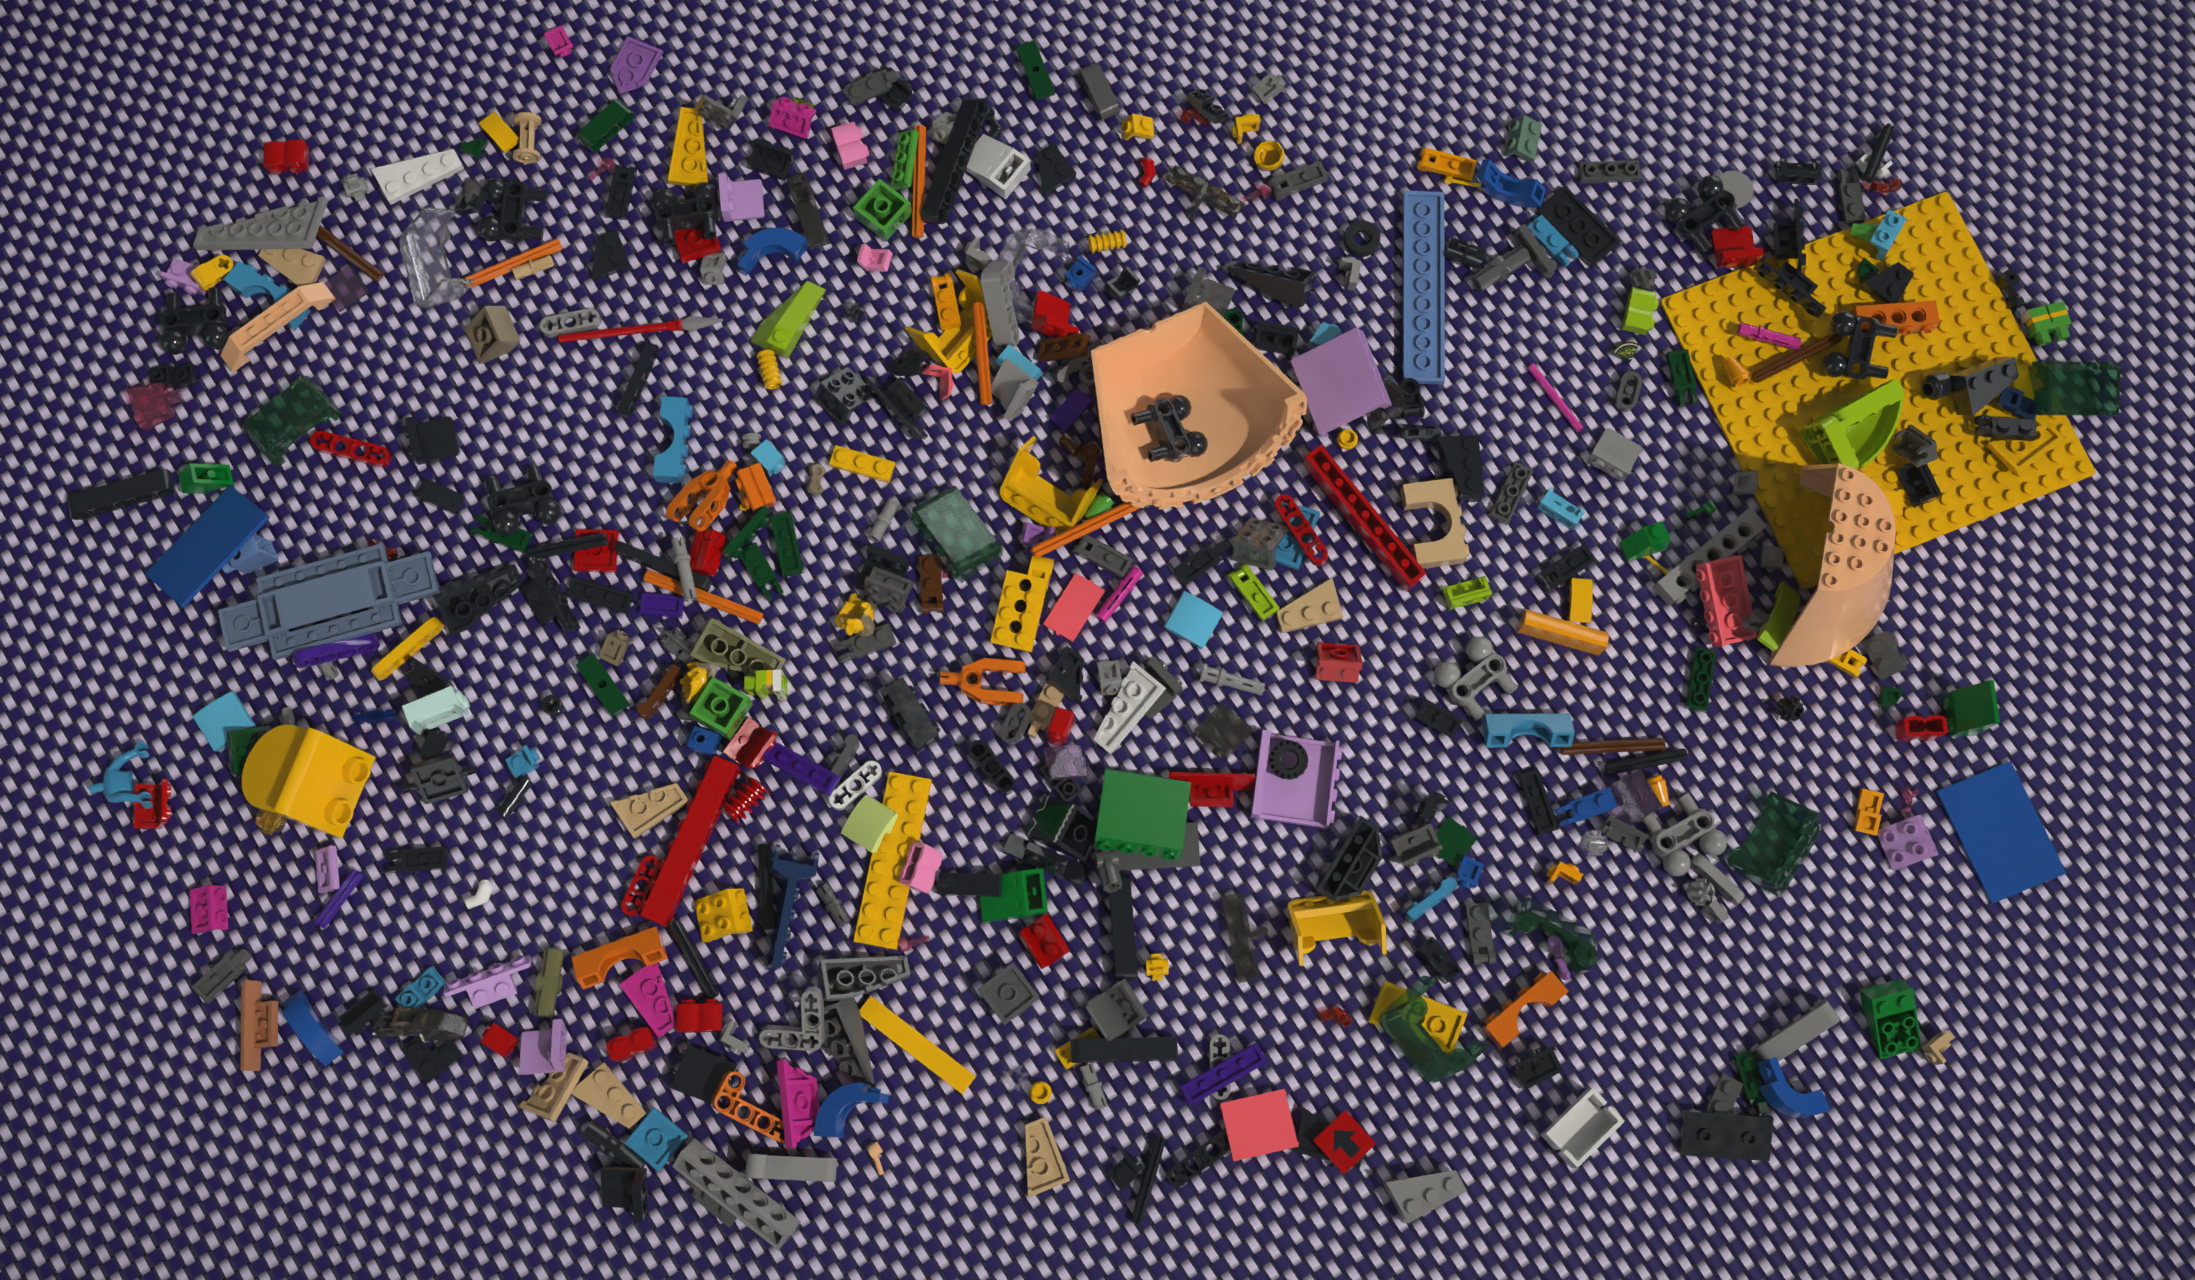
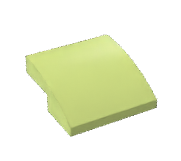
[841,795,899,853]

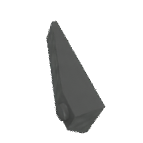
[816,956,910,1001]
[807,998,875,1086]

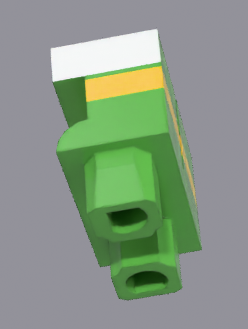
[2020,301,2071,347]

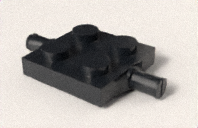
[401,753,477,804]

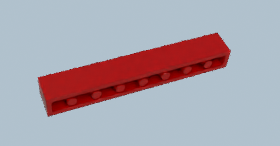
[1303,444,1427,592]
[639,755,741,928]

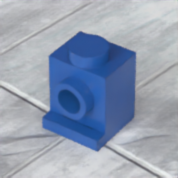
[1064,256,1096,293]

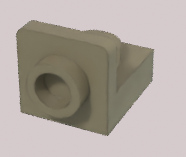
[598,630,634,666]

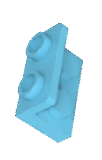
[1870,210,1907,261]

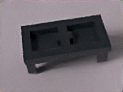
[1775,158,1822,185]
[1254,321,1299,356]
[1896,463,1942,508]
[404,658,454,695]
[1415,699,1463,739]
[1416,937,1462,984]

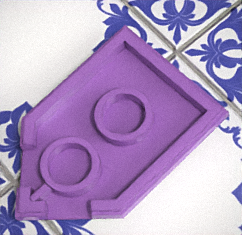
[610,36,664,94]

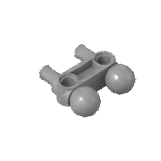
[1434,637,1518,721]
[1642,793,1727,876]

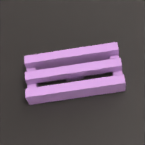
[315,845,340,893]

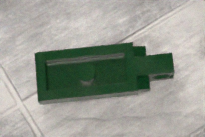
[1733,1051,1769,1115]

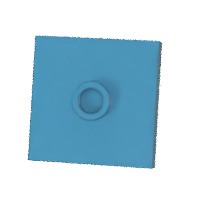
[624,1107,689,1172]

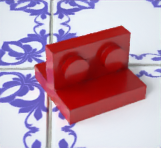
[1315,642,1363,683]

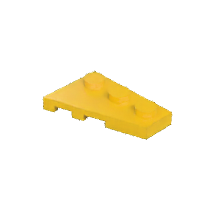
[1987,423,2064,475]

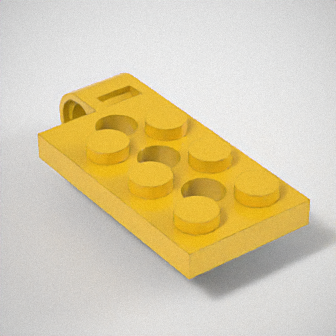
[990,556,1054,652]

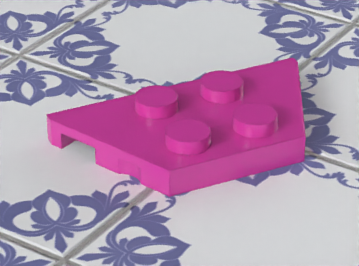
[777,1060,820,1149]

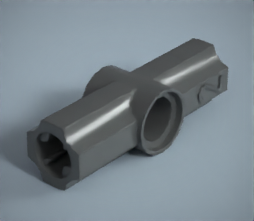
[1471,245,1531,292]
[1093,846,1122,893]

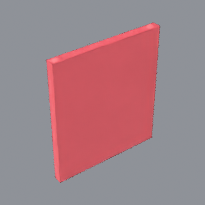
[1220,1089,1299,1162]

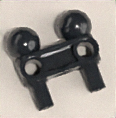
[1665,175,1746,254]
[477,178,548,244]
[651,182,719,246]
[159,287,230,355]
[1821,311,1898,380]
[1130,395,1208,463]
[485,466,562,536]

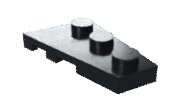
[1294,1108,1362,1169]

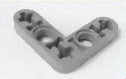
[759,986,825,1051]

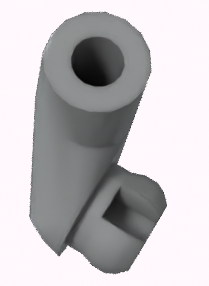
[281,707,295,726]

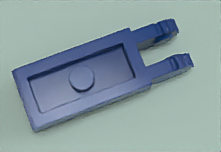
[1553,787,1617,827]

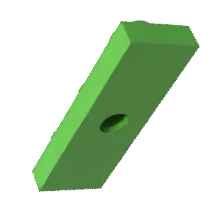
[891,129,919,190]

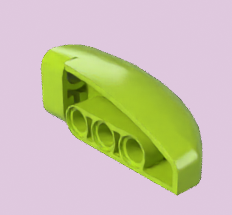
[1801,378,1904,470]

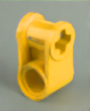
[190,255,233,291]

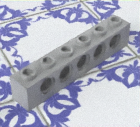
[1652,507,1767,606]
[672,1139,801,1251]

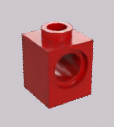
[481,1023,520,1058]

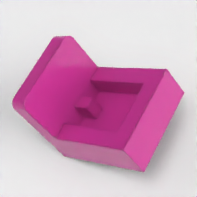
[544,25,573,58]

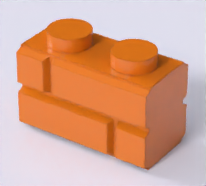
[735,463,777,513]

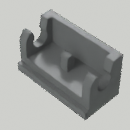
[1892,424,1937,468]

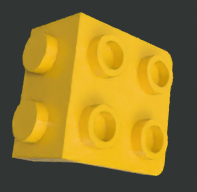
[695,889,753,942]

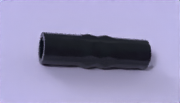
[581,1121,646,1168]

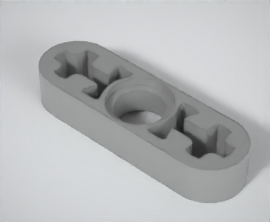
[540,308,601,338]
[1690,853,1745,905]
[1209,1034,1231,1100]

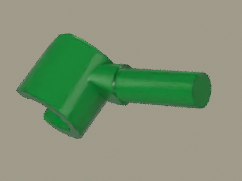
[1686,501,1717,518]

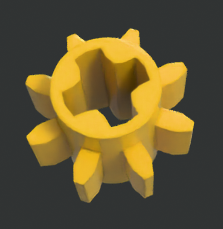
[1145,953,1169,981]

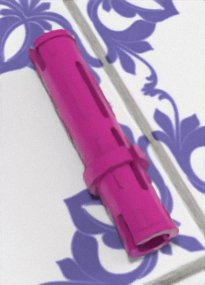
[1737,322,1801,351]
[1095,566,1144,624]

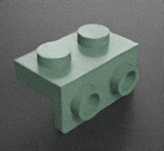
[1504,114,1542,162]

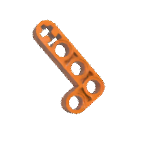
[711,1071,785,1143]

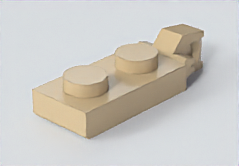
[1027,682,1064,739]

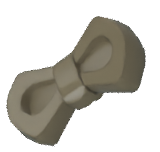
[807,464,826,495]

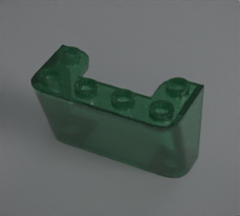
[2028,361,2121,415]
[911,486,1003,583]

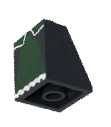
[1025,796,1098,862]

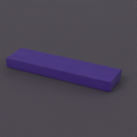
[763,742,841,797]
[1179,1042,1267,1107]

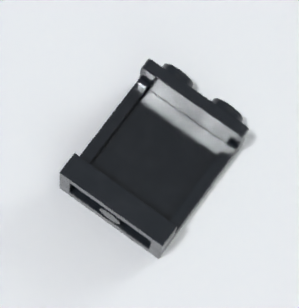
[669,1046,740,1108]

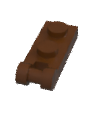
[1037,333,1091,363]
[919,555,944,614]
[637,664,684,720]

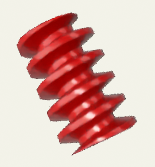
[722,777,770,825]

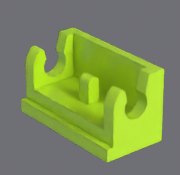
[1442,576,1492,610]

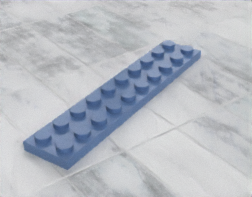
[1402,190,1445,385]

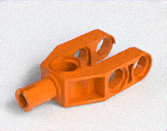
[666,459,738,532]
[940,658,1026,706]

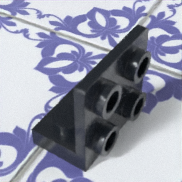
[813,367,876,426]
[855,543,910,592]
[600,1167,648,1223]

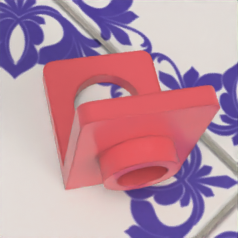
[922,365,953,401]

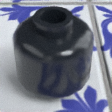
[1921,371,1953,400]

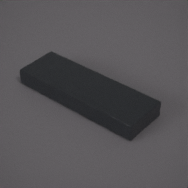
[566,577,634,615]
[1516,768,1559,836]

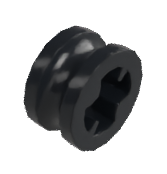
[847,302,866,323]
[541,695,563,716]

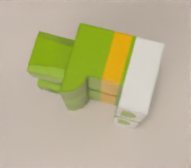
[744,669,788,700]

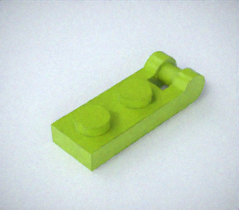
[1227,563,1280,622]

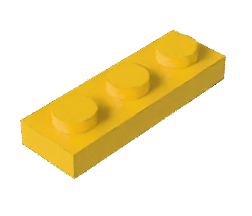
[829,445,896,484]

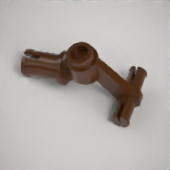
[1059,432,1100,489]

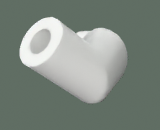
[465,880,493,909]

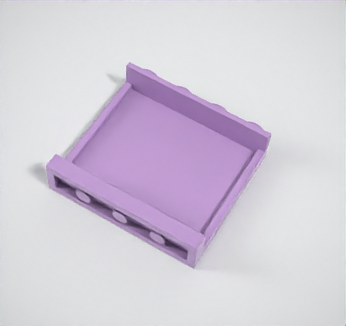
[1291,328,1392,437]
[1250,730,1342,829]

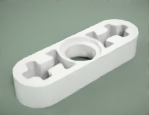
[829,761,882,810]

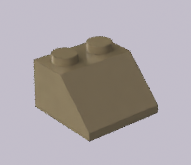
[464,306,521,364]

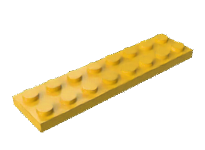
[853,772,932,950]

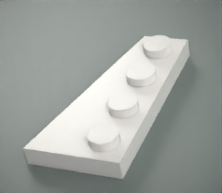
[371,149,464,205]
[1093,661,1166,754]

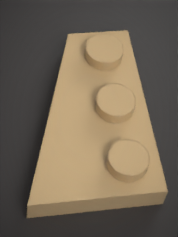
[258,249,326,287]

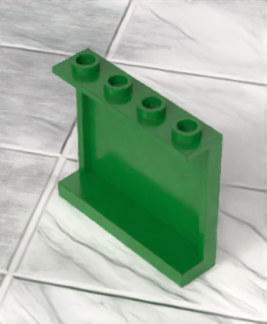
[1094,769,1191,861]

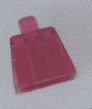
[127,383,184,431]

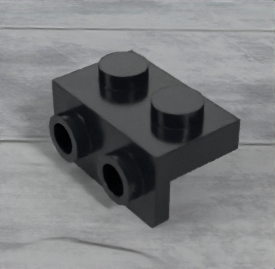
[747,138,794,181]
[339,989,389,1037]
[1511,1044,1564,1091]

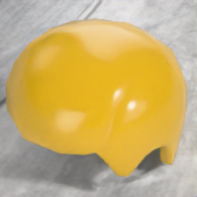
[1254,141,1284,171]

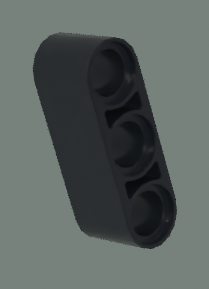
[968,740,1015,796]

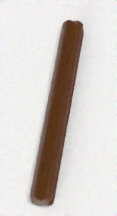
[316,225,383,282]
[1752,333,1843,383]
[1559,738,1666,755]

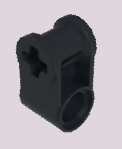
[1398,378,1425,420]

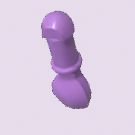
[1548,935,1570,981]

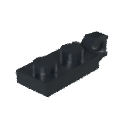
[1173,541,1229,587]

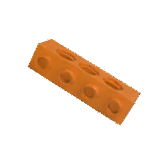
[1851,300,1940,337]

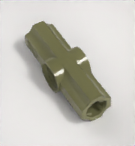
[533,948,565,1018]

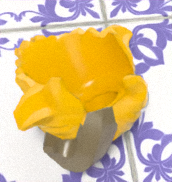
[834,593,877,637]
[680,661,717,704]

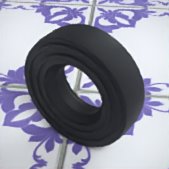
[1343,220,1380,257]

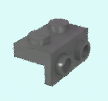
[1863,631,1909,680]
[1390,822,1443,867]

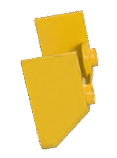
[905,269,992,373]
[1000,436,1103,535]
[1288,891,1387,966]

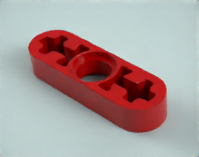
[621,856,661,917]

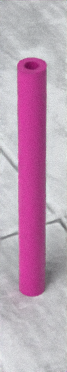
[1527,363,1584,432]

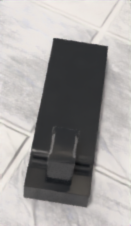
[937,872,1003,898]

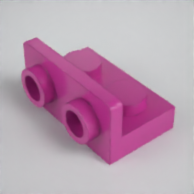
[769,97,816,139]
[190,885,228,934]

